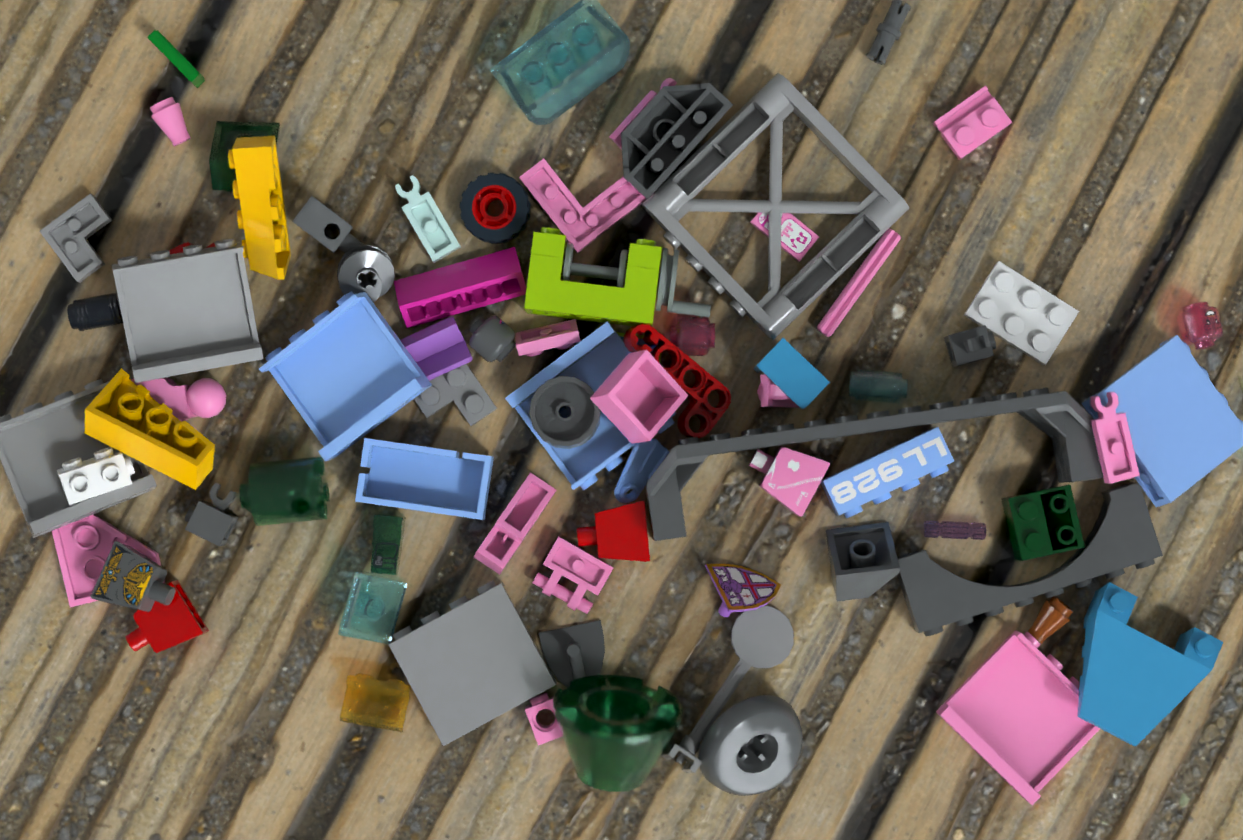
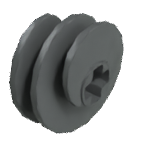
[337,245,395,303]

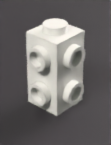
[57,447,135,505]

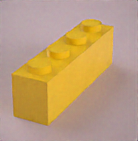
[228,136,291,280]
[85,368,215,490]

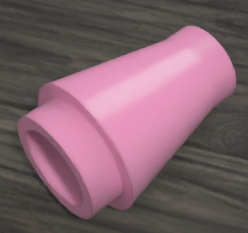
[150,97,191,146]

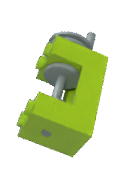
[524,227,711,327]

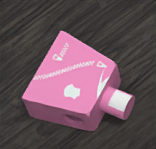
[749,446,830,517]

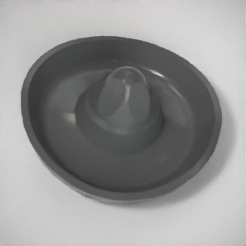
[698,695,803,796]

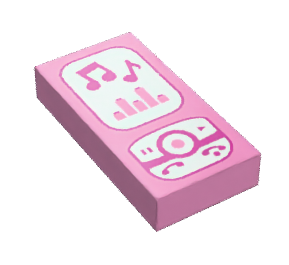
[750,213,819,262]

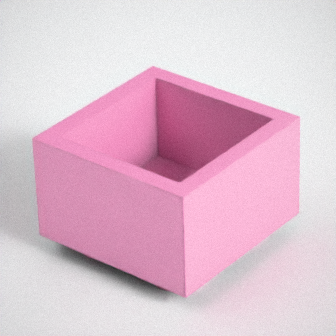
[590,349,688,444]

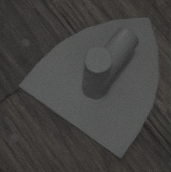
[539,620,605,698]

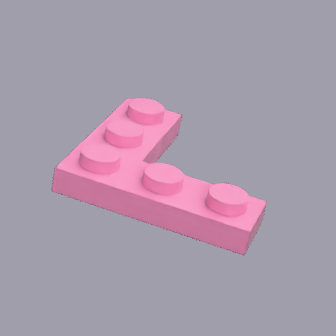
[519,158,646,253]

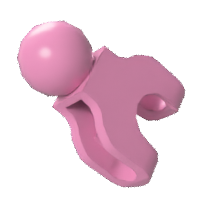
[130,377,226,422]

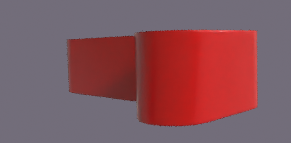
[624,324,731,438]

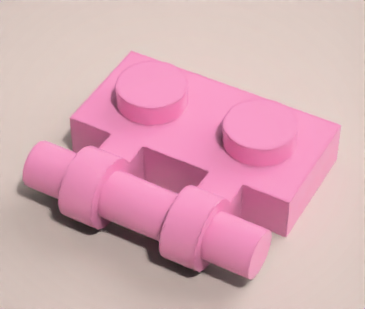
[532,536,614,614]

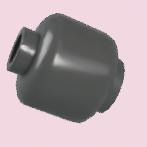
[469,316,516,362]

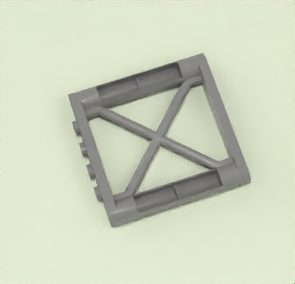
[641,73,909,340]

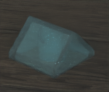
[338,570,407,644]

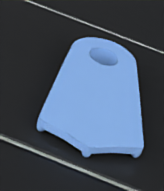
[614,438,669,503]

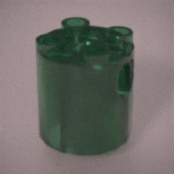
[239,457,330,526]

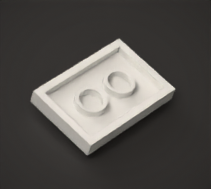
[964,261,1079,365]

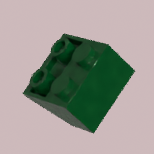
[1001,484,1085,561]

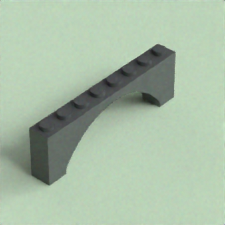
[897,483,1163,636]

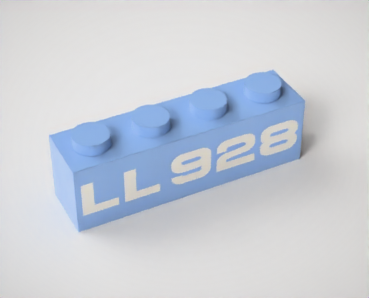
[820,427,954,518]

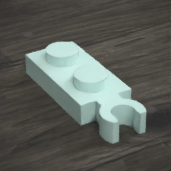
[395,175,461,263]

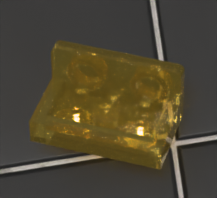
[340,673,411,732]

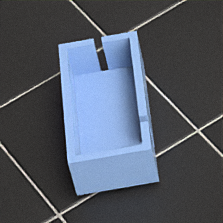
[355,438,494,520]

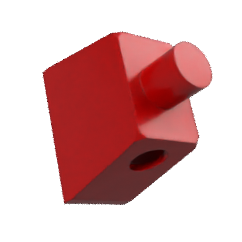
[577,501,650,562]
[125,580,209,653]

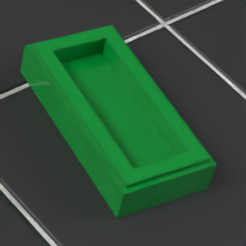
[147,30,205,88]

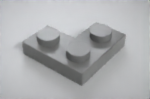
[40,193,112,283]
[414,364,497,427]

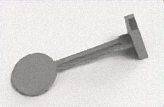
[661,606,794,773]

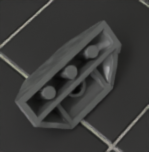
[621,83,733,199]

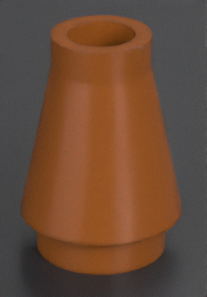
[1028,596,1073,643]

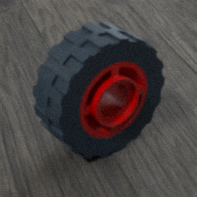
[459,172,531,244]

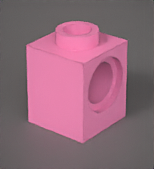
[525,693,569,746]

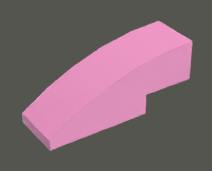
[474,472,556,575]

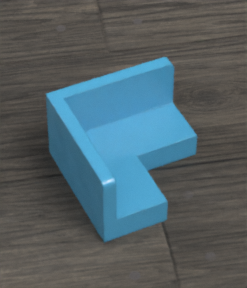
[753,338,830,409]

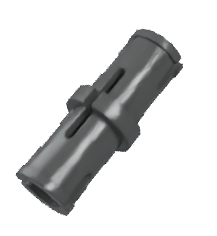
[867,0,911,65]

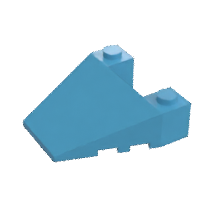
[1077,582,1223,747]

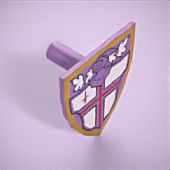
[705,564,781,617]

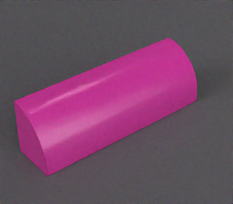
[394,247,527,328]

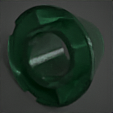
[553,675,683,792]

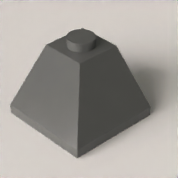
[826,522,900,602]

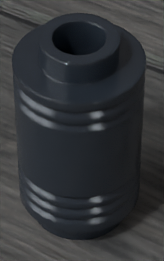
[67,292,123,331]

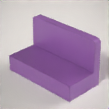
[400,316,473,381]

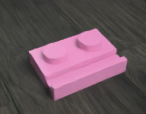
[933,86,1012,160]

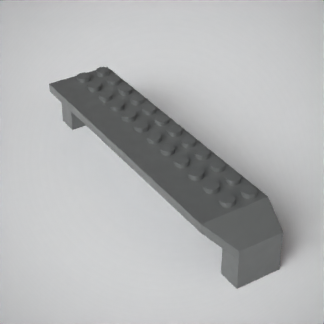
[646,388,1103,541]

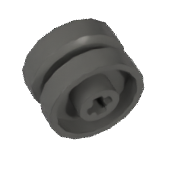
[529,376,601,449]

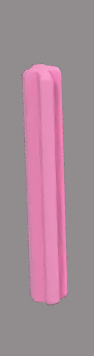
[817,229,901,337]

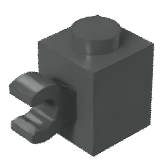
[944,325,996,368]
[185,483,239,546]

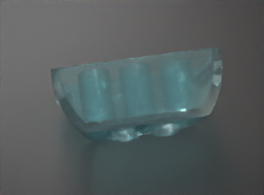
[490,0,630,125]

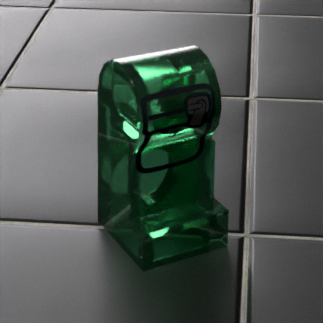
[371,515,406,575]

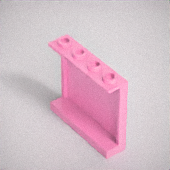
[936,631,1100,805]

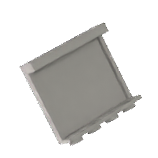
[112,239,263,383]
[0,379,157,538]
[389,580,557,746]

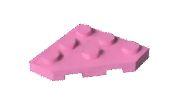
[52,514,166,607]

